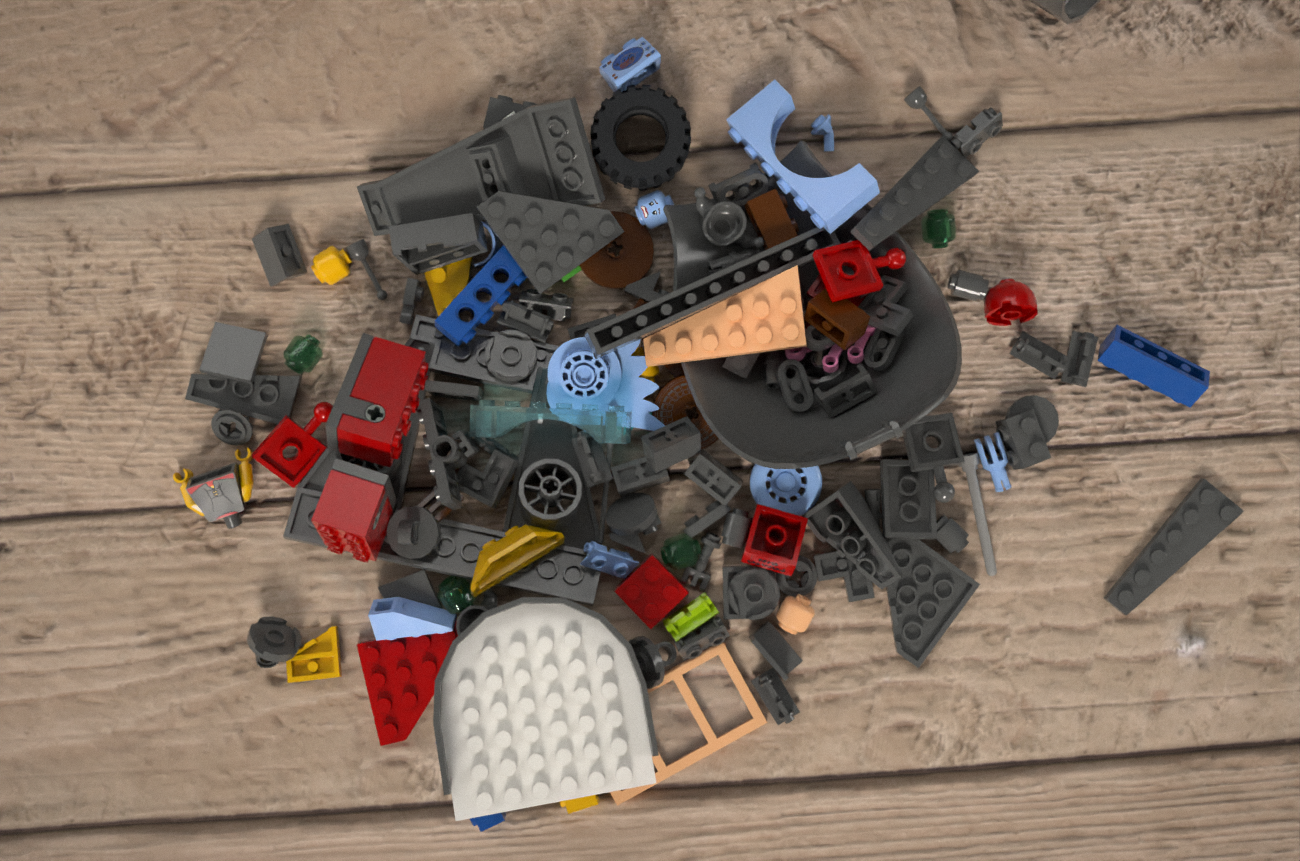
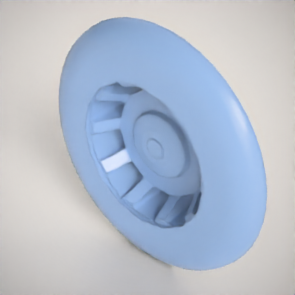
[548,337,622,410]
[750,464,822,516]

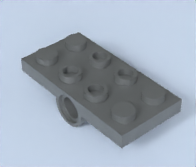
[417,398,468,510]

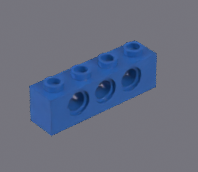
[435,245,527,347]

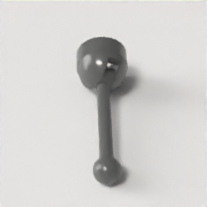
[904,86,953,142]
[345,239,387,300]

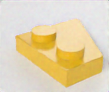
[424,256,473,316]
[286,626,342,683]

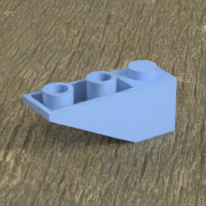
[368,597,457,641]

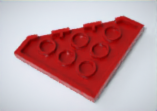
[357,620,458,746]

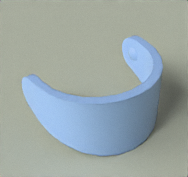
[474,221,503,267]

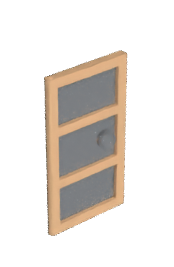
[610,642,768,806]

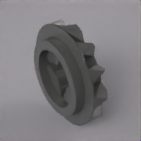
[211,407,254,446]
[775,555,817,597]

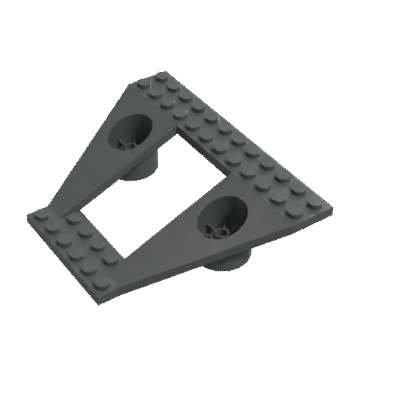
[283,315,602,606]

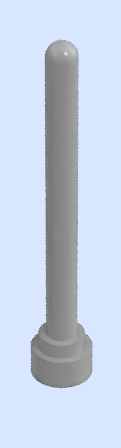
[959,453,997,576]

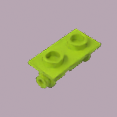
[663,592,719,642]

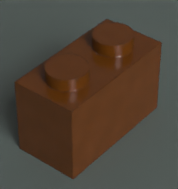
[744,189,799,251]
[804,289,871,351]

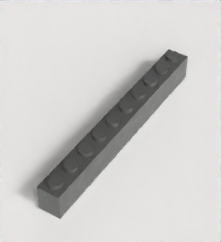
[584,227,840,359]

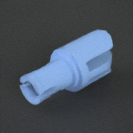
[974,432,1012,492]

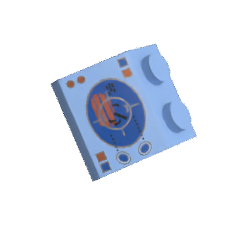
[599,37,661,92]

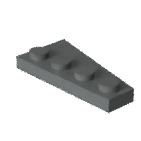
[185,374,302,424]

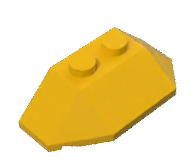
[470,524,565,598]

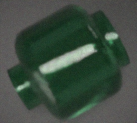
[921,209,956,249]
[283,334,323,375]
[660,533,701,571]
[437,575,476,614]

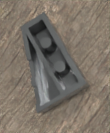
[389,213,488,275]

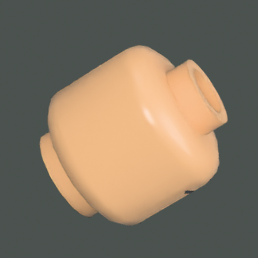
[776,594,815,635]

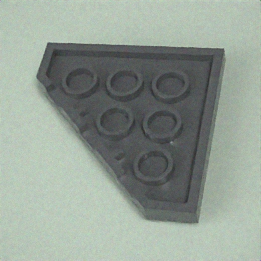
[476,191,624,294]
[885,539,980,668]

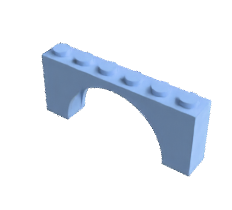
[726,80,880,234]

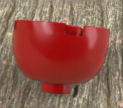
[984,279,1038,326]

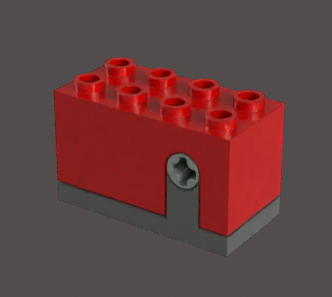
[326,333,429,468]
[311,458,398,563]

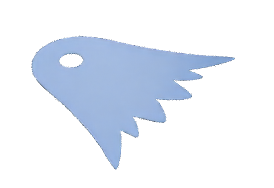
[546,339,665,431]

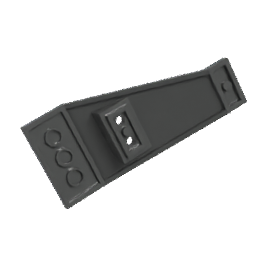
[357,97,605,236]

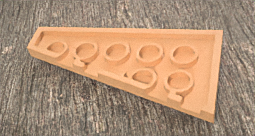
[643,265,807,367]

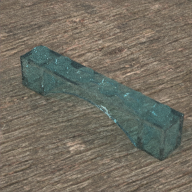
[469,400,632,444]

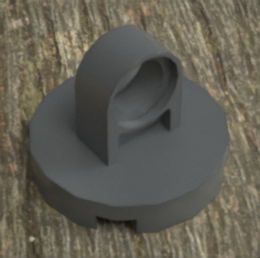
[387,506,441,559]
[247,616,302,668]
[628,636,677,689]

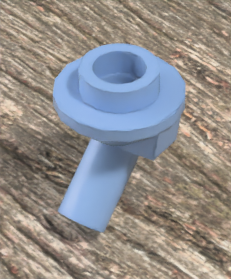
[811,114,834,152]

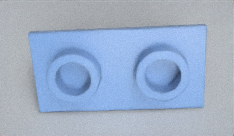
[580,541,639,579]

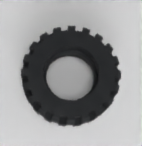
[590,84,691,191]

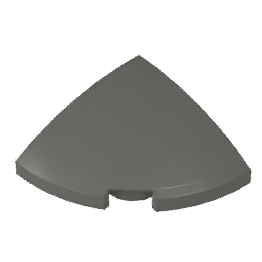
[378,569,443,609]

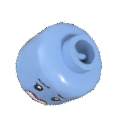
[634,190,674,229]

